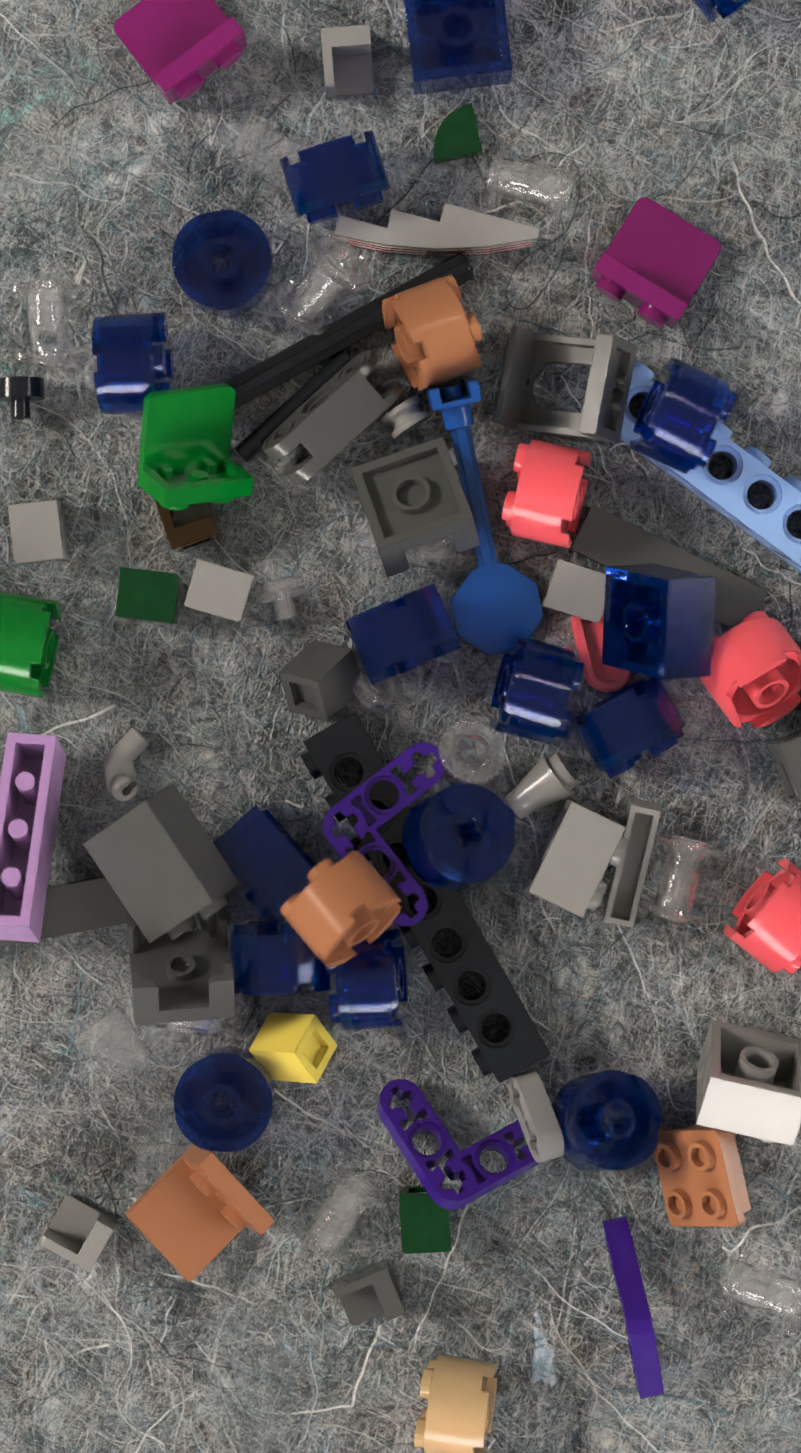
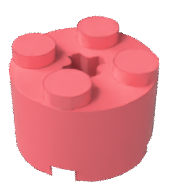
[502,439,592,548]
[698,610,801,729]
[724,858,801,974]

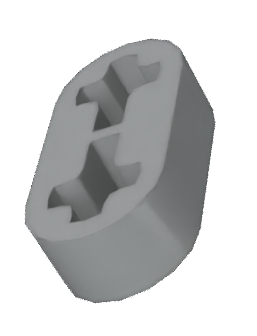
[508,1070,565,1163]

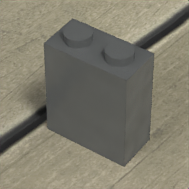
[83,783,240,943]

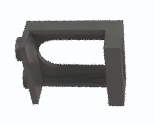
[494,326,637,443]

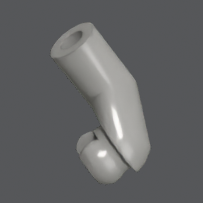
[103,727,150,802]

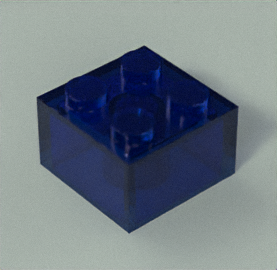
[402,0,513,95]
[602,563,716,680]
[214,802,317,920]

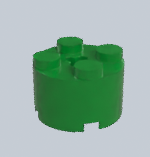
[0,591,61,698]

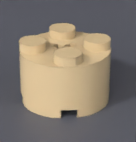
[414,1354,498,1453]

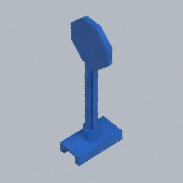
[425,376,544,655]

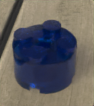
[279,130,391,225]
[173,210,274,317]
[92,312,174,415]
[629,357,737,474]
[346,584,461,685]
[489,635,584,744]
[571,672,686,779]
[402,783,516,889]
[230,920,331,995]
[326,928,408,1031]
[174,1046,275,1152]
[551,1070,662,1172]

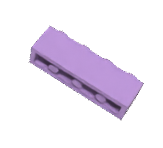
[0,732,66,943]

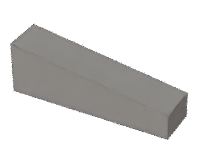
[603,797,661,928]

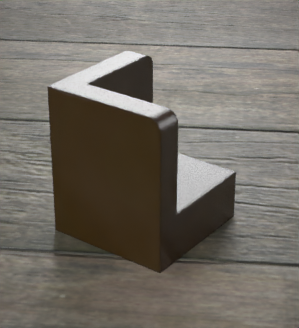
[154,499,222,553]

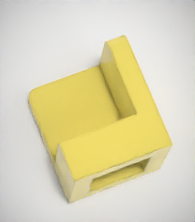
[249,1012,337,1084]

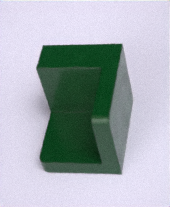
[115,567,180,624]
[399,1184,451,1254]

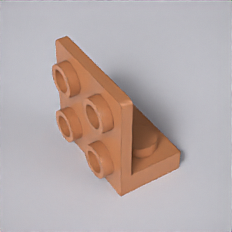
[126,1143,275,1281]

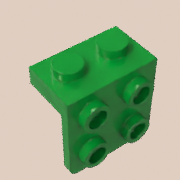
[137,383,254,510]

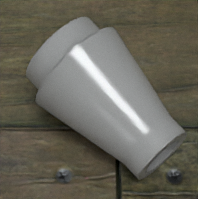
[505,752,580,819]

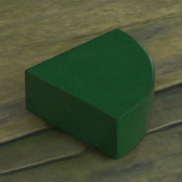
[433,103,482,164]

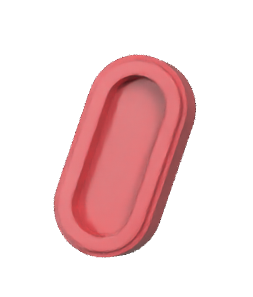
[570,599,632,692]

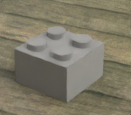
[524,798,629,918]
[696,1019,801,1146]

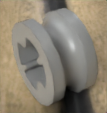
[381,395,430,440]

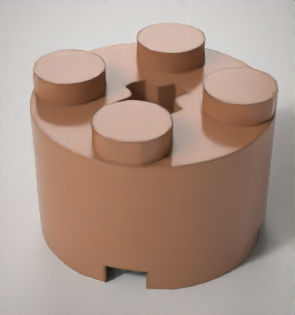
[382,274,482,391]
[280,850,401,968]

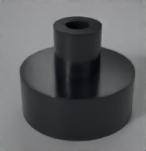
[0,376,45,420]

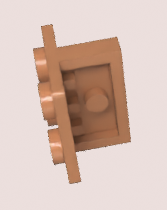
[650,1123,751,1227]

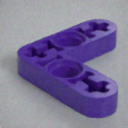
[323,742,446,927]
[377,1079,540,1210]
[602,1216,664,1399]

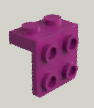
[114,0,247,105]
[590,197,721,329]

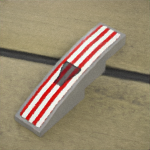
[334,203,540,257]

